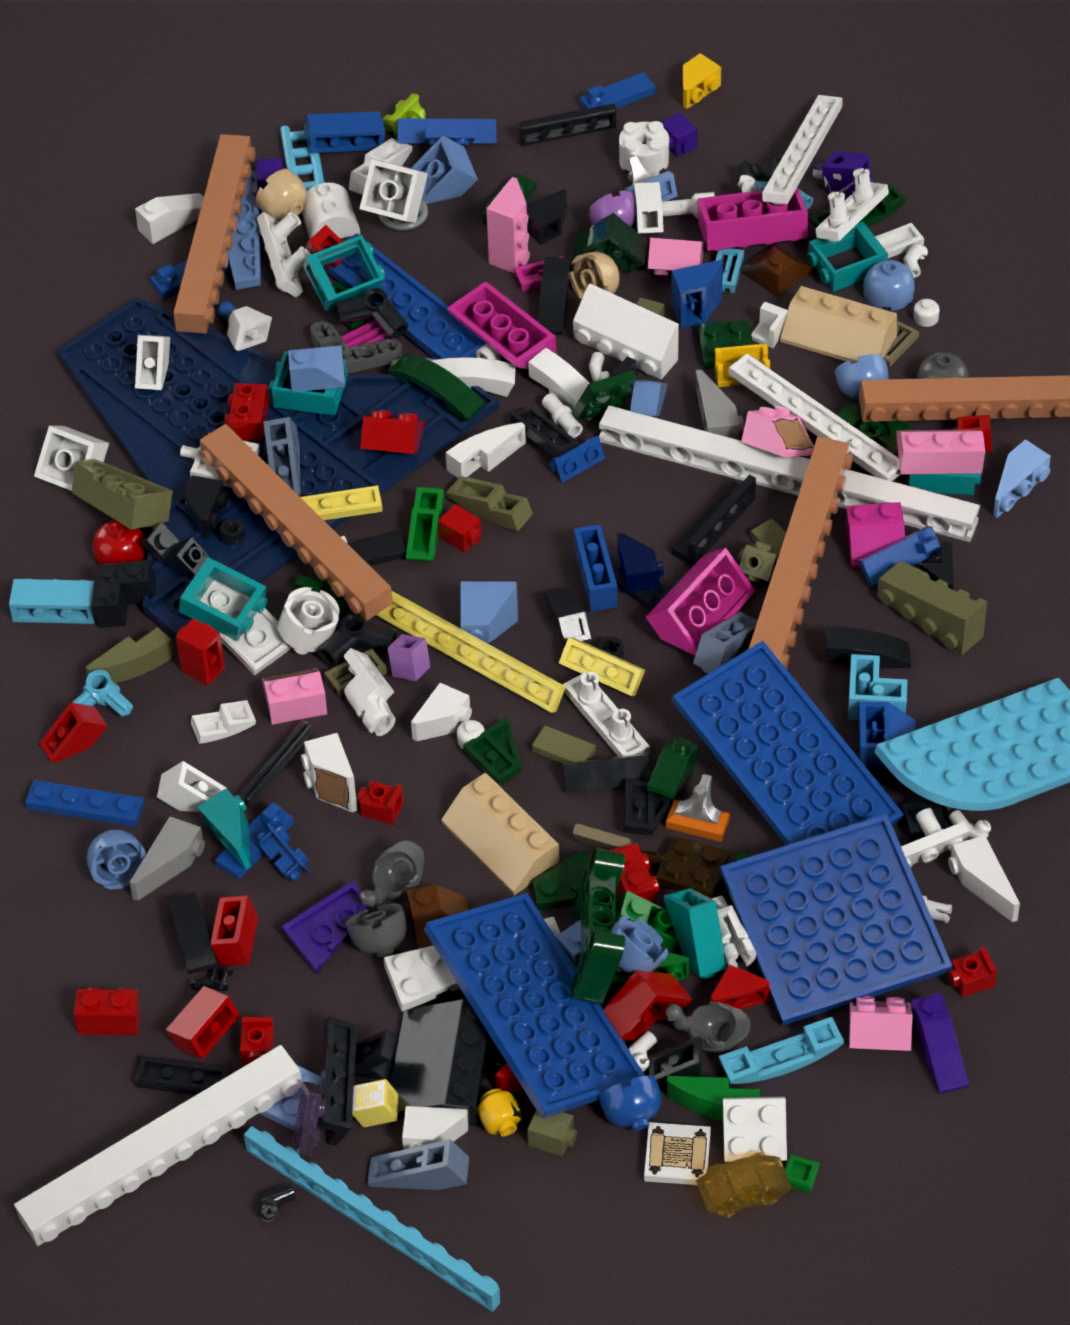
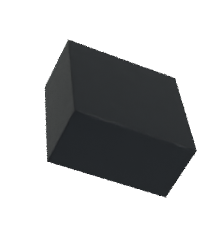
[902,800,947,843]

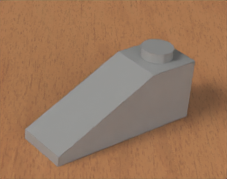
[696,370,744,440]
[130,817,205,901]

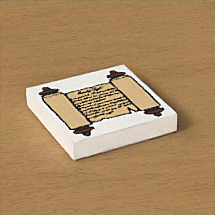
[644,1122,711,1186]

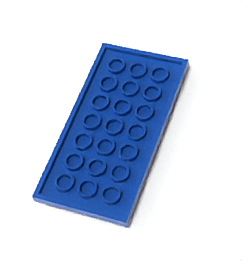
[671,641,904,845]
[424,893,645,1119]

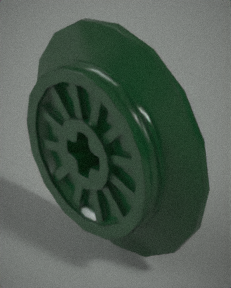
[837,402,911,455]

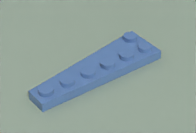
[208,170,261,290]

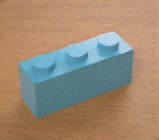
[9,579,96,624]

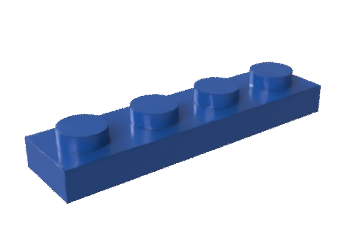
[25,780,145,827]

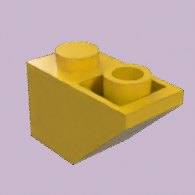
[683,53,721,109]

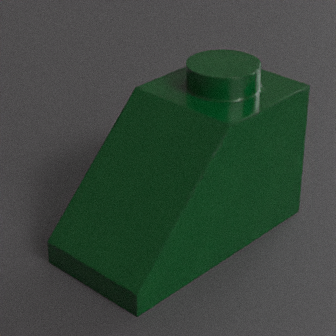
[647,736,700,799]

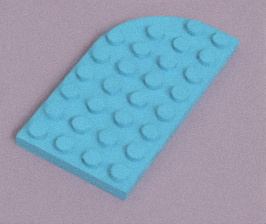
[874,678,1070,811]

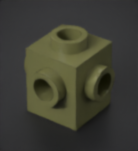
[737,541,780,583]

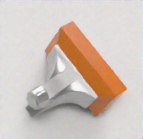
[666,774,730,842]

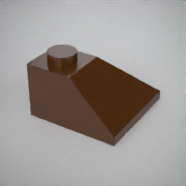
[740,243,813,297]
[407,885,469,949]

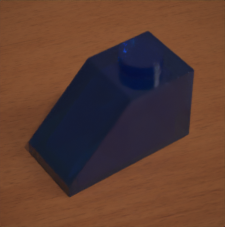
[617,533,664,593]

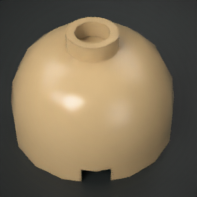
[256,169,307,220]
[570,251,619,299]

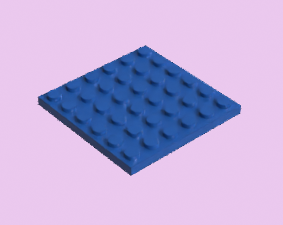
[720,814,953,1026]

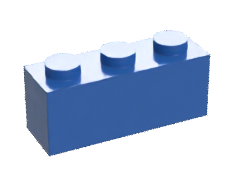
[305,111,385,153]
[574,524,617,612]

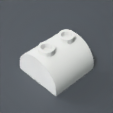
[301,183,360,239]

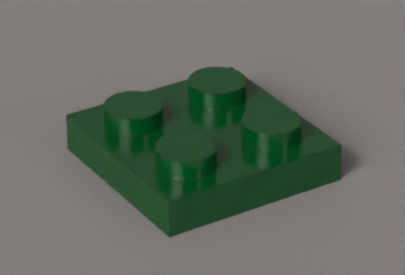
[697,320,753,369]
[572,370,638,420]

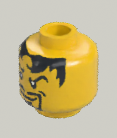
[477,1089,522,1137]

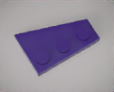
[281,881,370,974]

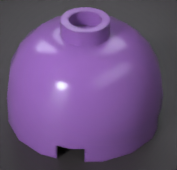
[588,190,637,239]

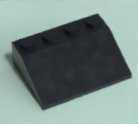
[391,1000,491,1126]

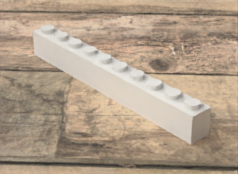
[14,1045,304,1246]

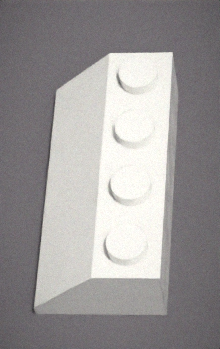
[573,284,679,379]

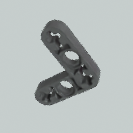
[310,321,402,374]

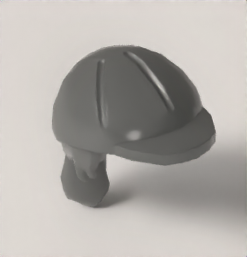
[359,840,424,907]
[665,1001,751,1053]

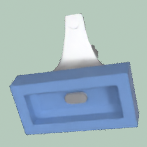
[625,156,678,201]

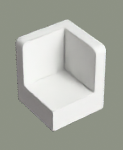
[752,302,788,348]

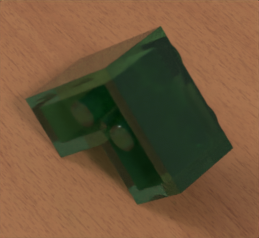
[573,212,649,275]

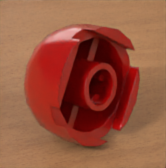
[93,520,148,564]

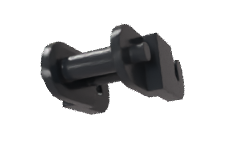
[190,961,234,991]

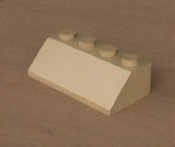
[780,286,897,363]
[441,773,560,895]

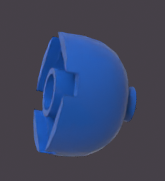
[599,1076,662,1131]

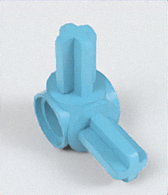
[73,670,133,717]

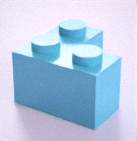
[848,654,907,720]

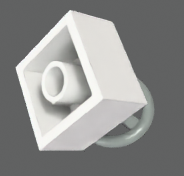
[360,159,428,231]

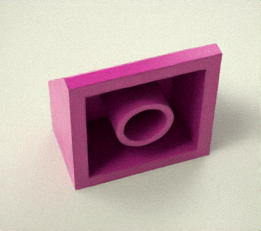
[845,502,905,569]

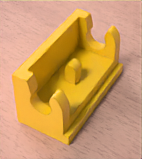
[714,344,770,387]

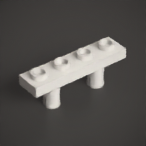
[816,168,889,242]
[257,212,311,297]
[563,672,650,757]
[901,808,969,868]

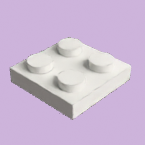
[723,1097,787,1162]

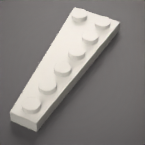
[384,917,560,1011]

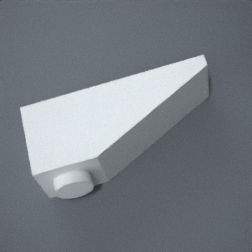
[135,193,204,244]
[948,835,1020,922]

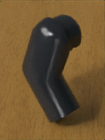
[257,1184,296,1222]

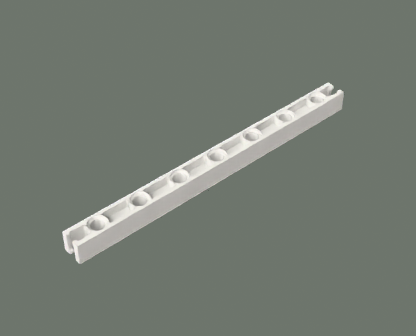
[599,405,980,542]

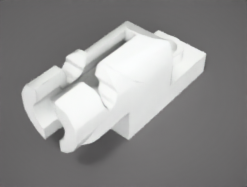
[344,648,395,736]
[712,895,756,967]

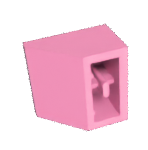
[849,996,912,1051]

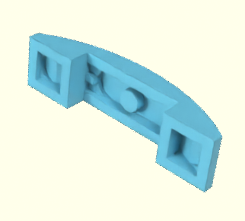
[719,1017,844,1084]

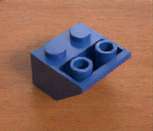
[671,260,723,329]
[858,702,916,769]

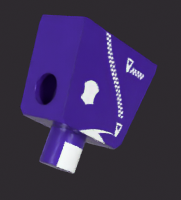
[813,152,873,200]

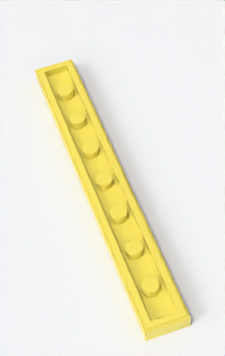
[376,591,566,713]

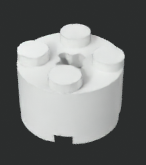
[619,121,669,176]
[277,587,340,654]

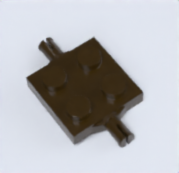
[645,836,729,899]

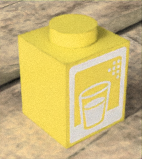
[352,1079,398,1128]

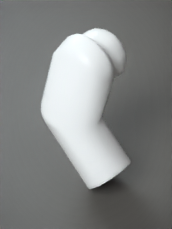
[903,243,928,278]
[589,352,610,382]
[949,810,991,839]
[628,1031,657,1071]

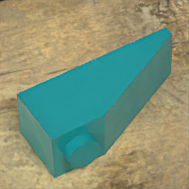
[197,789,251,870]

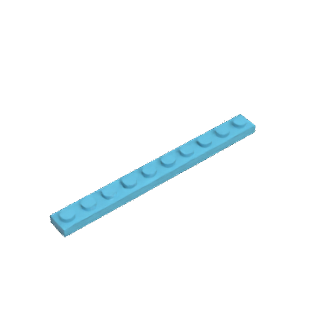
[244,1126,500,1312]

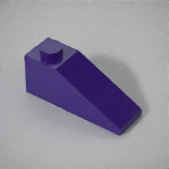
[911,993,969,1094]

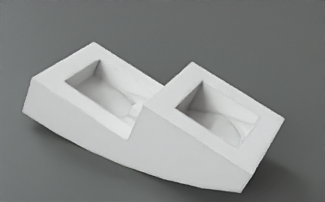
[191,700,256,744]

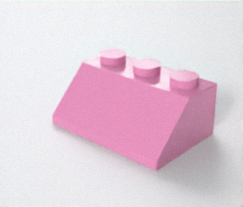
[487,177,530,274]
[896,430,985,474]

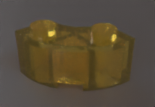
[696,1152,792,1217]

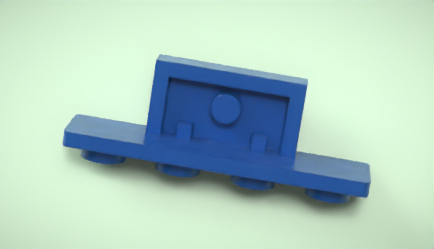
[397,118,497,147]

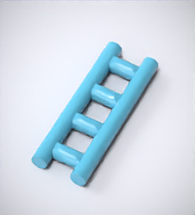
[280,124,325,192]

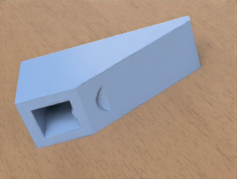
[993,439,1051,518]

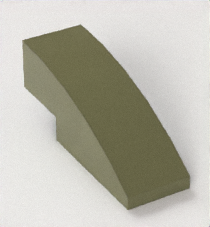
[446,476,533,531]
[85,627,174,683]

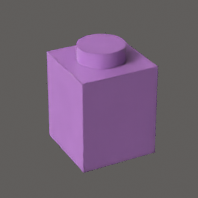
[388,634,431,681]

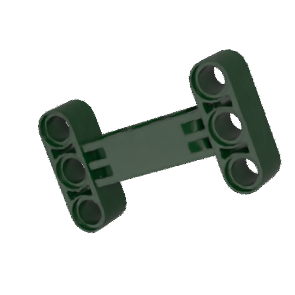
[570,847,625,1005]

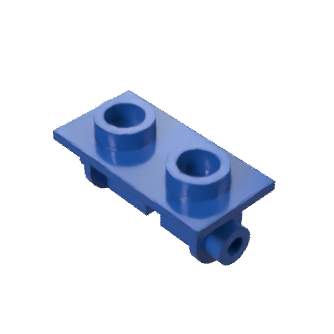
[548,436,605,483]
[256,823,312,882]

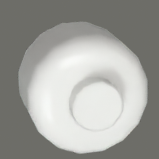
[913,299,940,327]
[457,720,485,749]

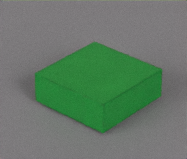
[781,1154,820,1194]

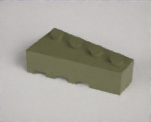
[72,458,173,530]
[877,561,987,656]

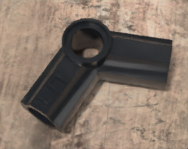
[336,288,409,340]
[318,614,397,667]

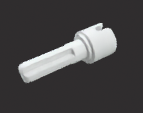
[662,192,715,219]

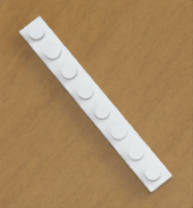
[762,95,842,205]
[729,354,901,481]

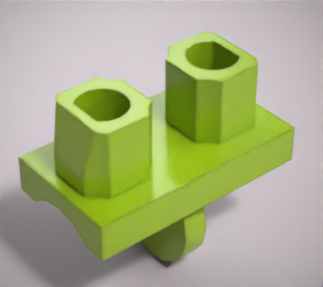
[382,94,426,140]

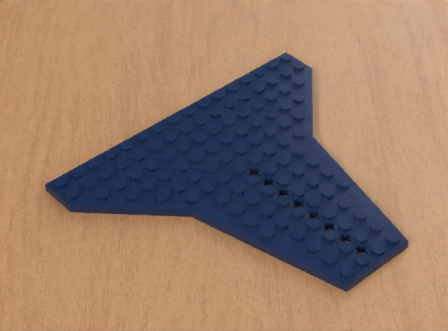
[58,297,499,638]

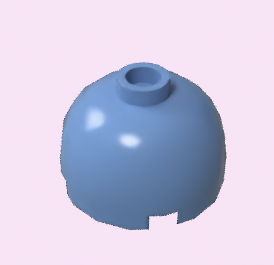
[863,260,915,311]
[834,354,889,400]
[86,830,146,889]
[611,915,668,974]

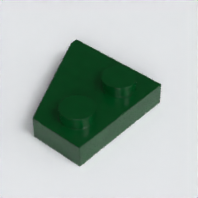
[463,717,522,786]
[533,850,588,911]

